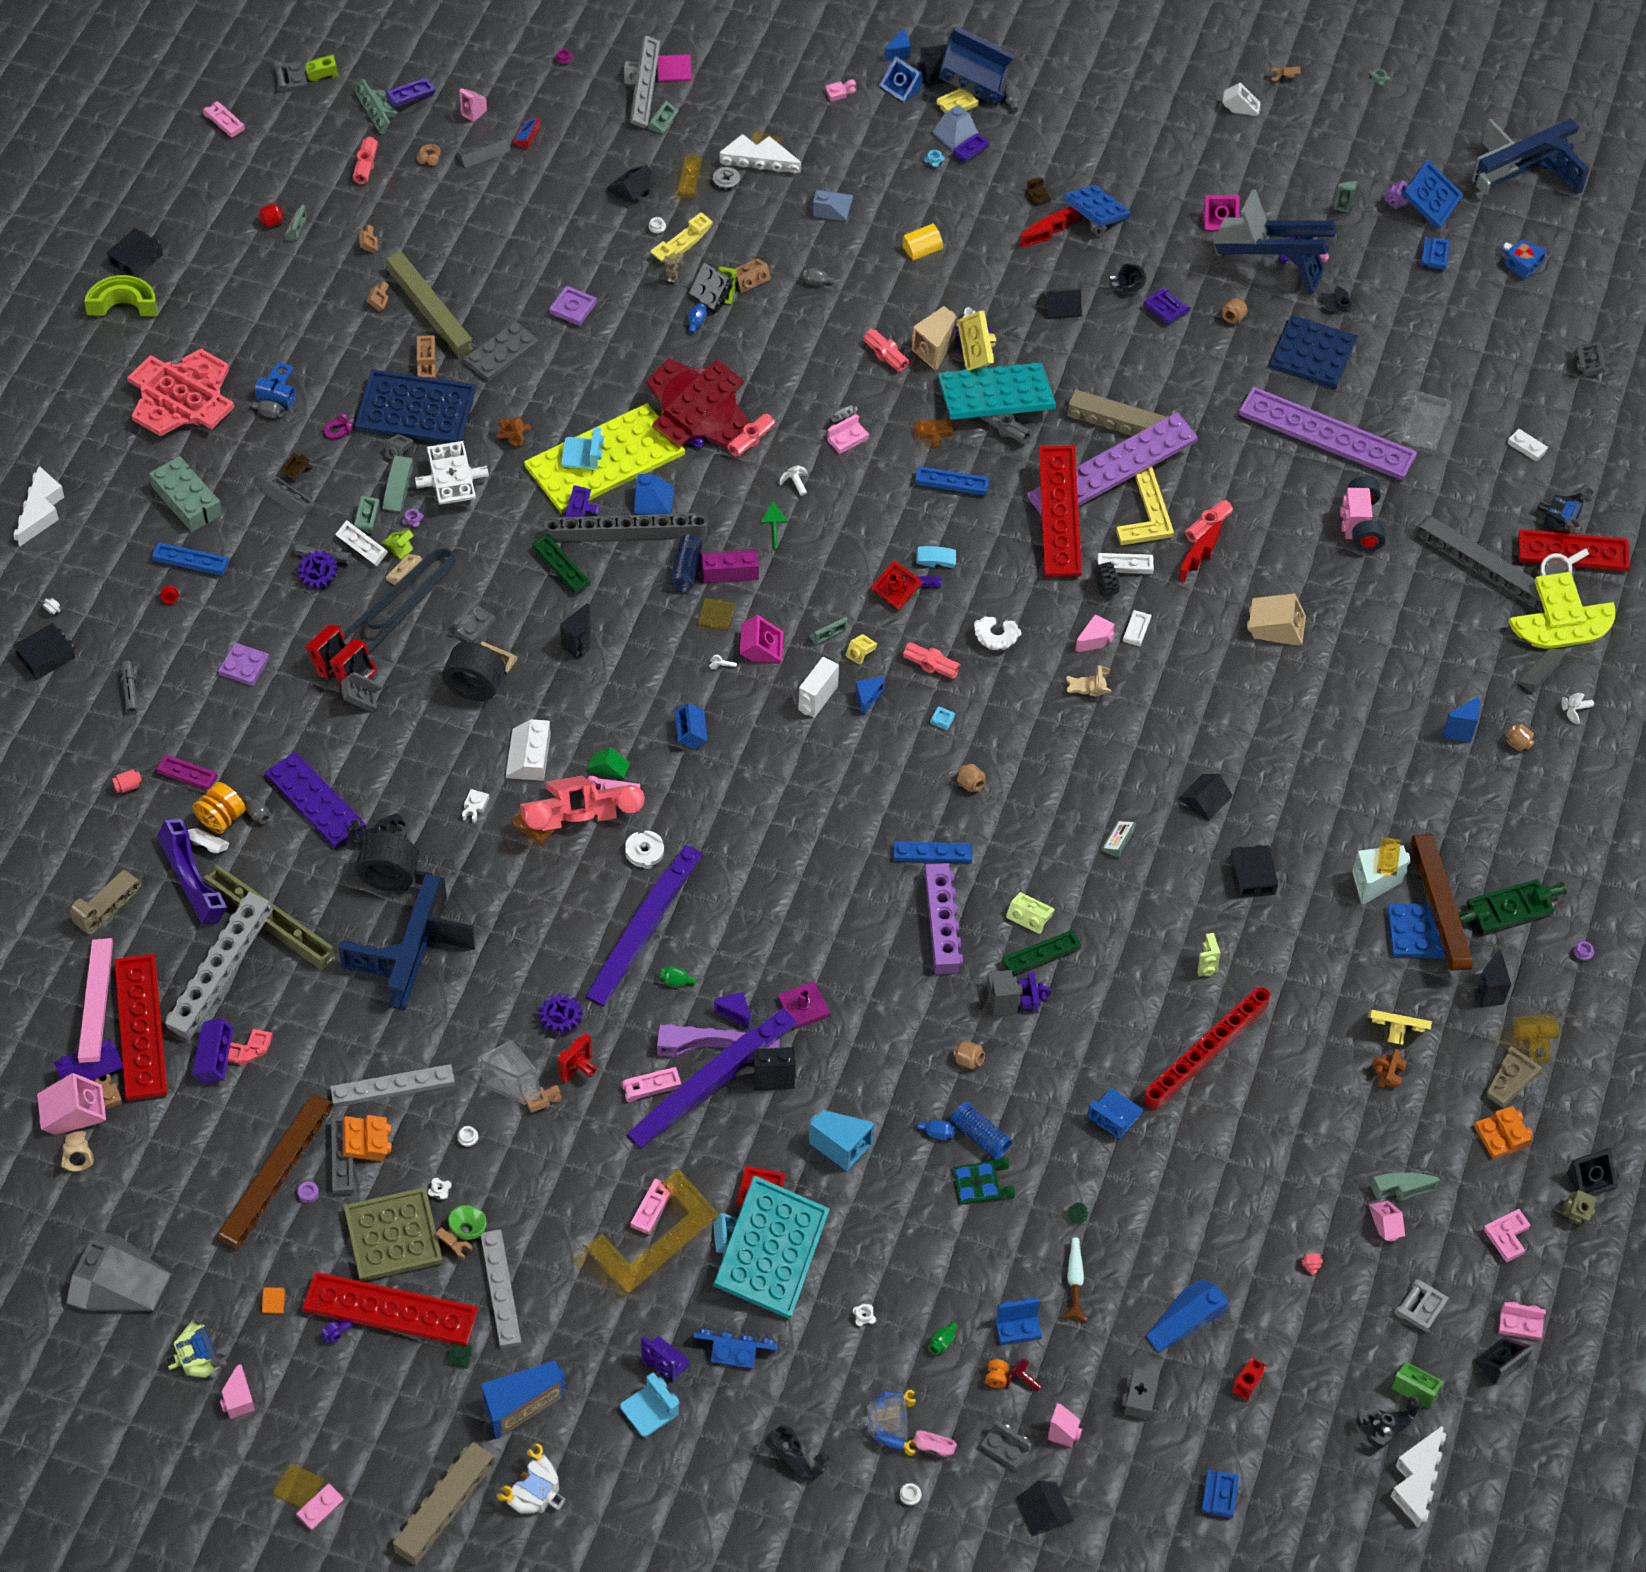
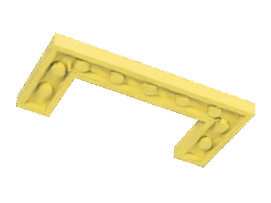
[1116,466,1174,545]

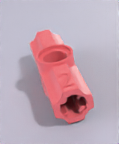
[353,137,378,184]
[863,329,909,372]
[728,414,775,457]
[1185,500,1233,543]
[903,642,961,679]

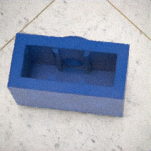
[675,702,708,750]

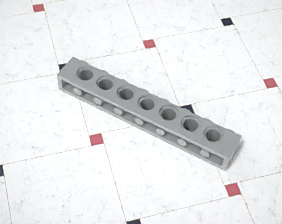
[165,892,273,1041]

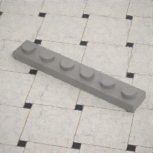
[630,35,660,129]
[330,1064,455,1107]
[481,1229,521,1349]

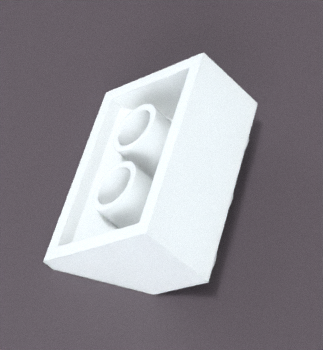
[506,719,551,781]

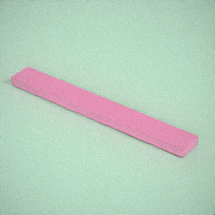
[78,938,113,1063]

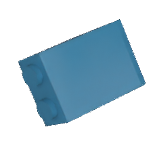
[809,1110,874,1171]

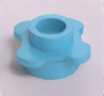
[924,150,945,167]

